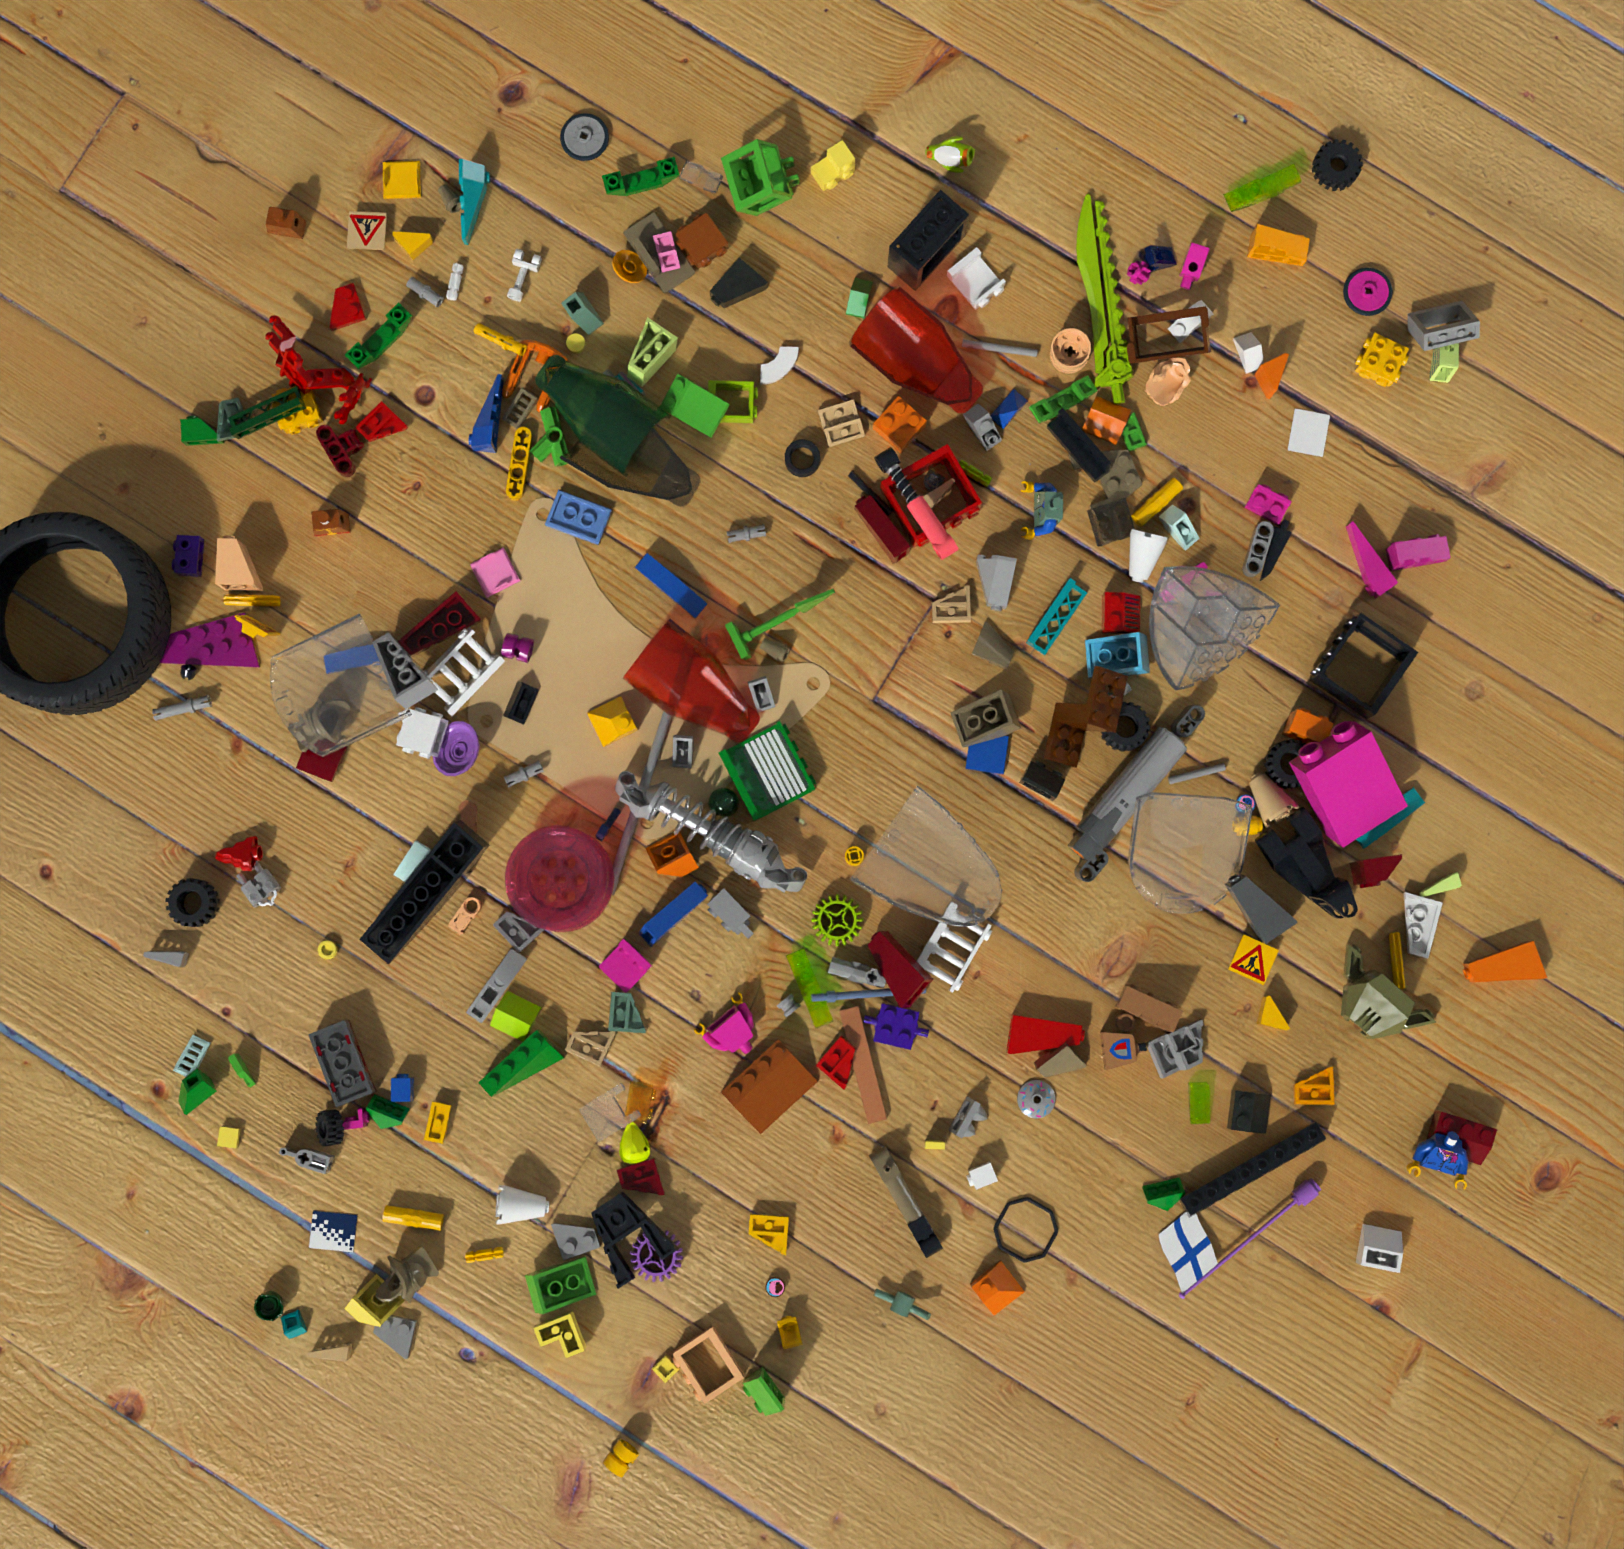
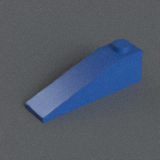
[468,374,504,453]

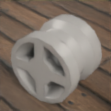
[777,994,801,1018]

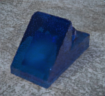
[1144,245,1177,272]

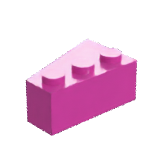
[1385,534,1451,571]

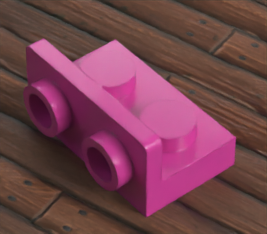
[1244,484,1292,525]

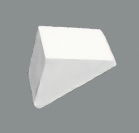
[1233,332,1264,374]

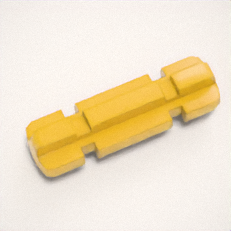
[465,1247,504,1263]

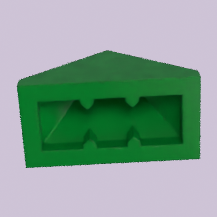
[366,1094,410,1129]
[1142,1177,1185,1211]

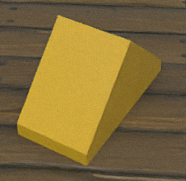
[392,231,433,260]
[1257,995,1290,1031]

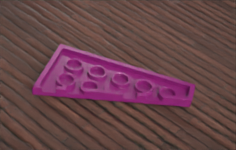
[160,613,260,668]

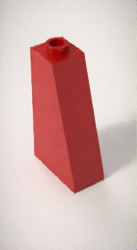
[1006,1015,1085,1054]

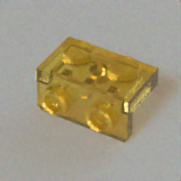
[624,1081,657,1124]

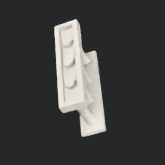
[423,627,505,716]
[917,902,992,993]

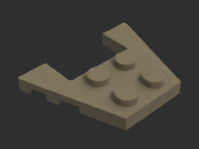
[1068,450,1142,523]

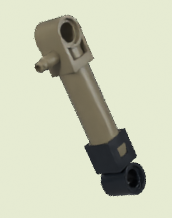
[869,1146,943,1258]

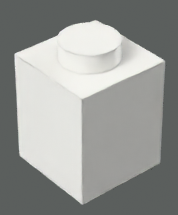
[966,1161,998,1190]

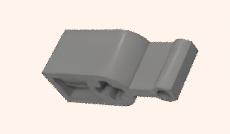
[279,1147,334,1174]

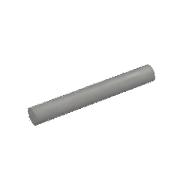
[1168,763,1226,784]

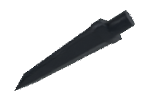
[1260,519,1292,581]

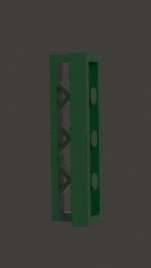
[228,386,306,439]

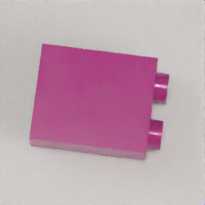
[1289,721,1408,847]

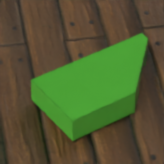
[1122,412,1147,452]
[228,1053,256,1087]

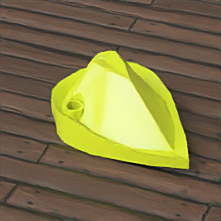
[619,1119,651,1164]

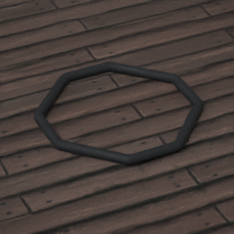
[993,1197,1058,1263]

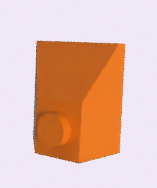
[645,831,699,877]
[970,1260,1025,1316]

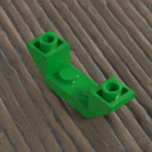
[602,157,680,196]
[345,302,413,369]

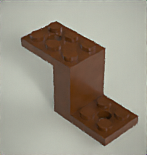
[1044,666,1128,768]

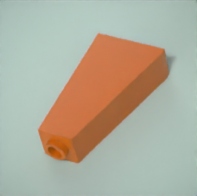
[1463,941,1548,982]

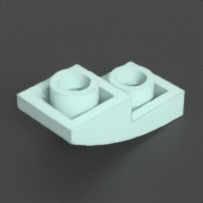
[393,840,431,882]

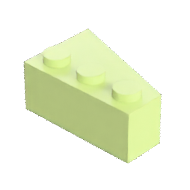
[627,317,678,387]

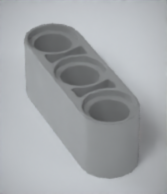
[1242,521,1274,577]

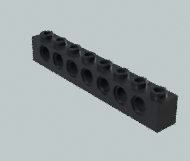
[1179,1122,1326,1218]

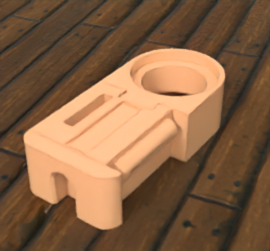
[448,897,482,935]

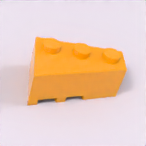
[1247,224,1310,266]

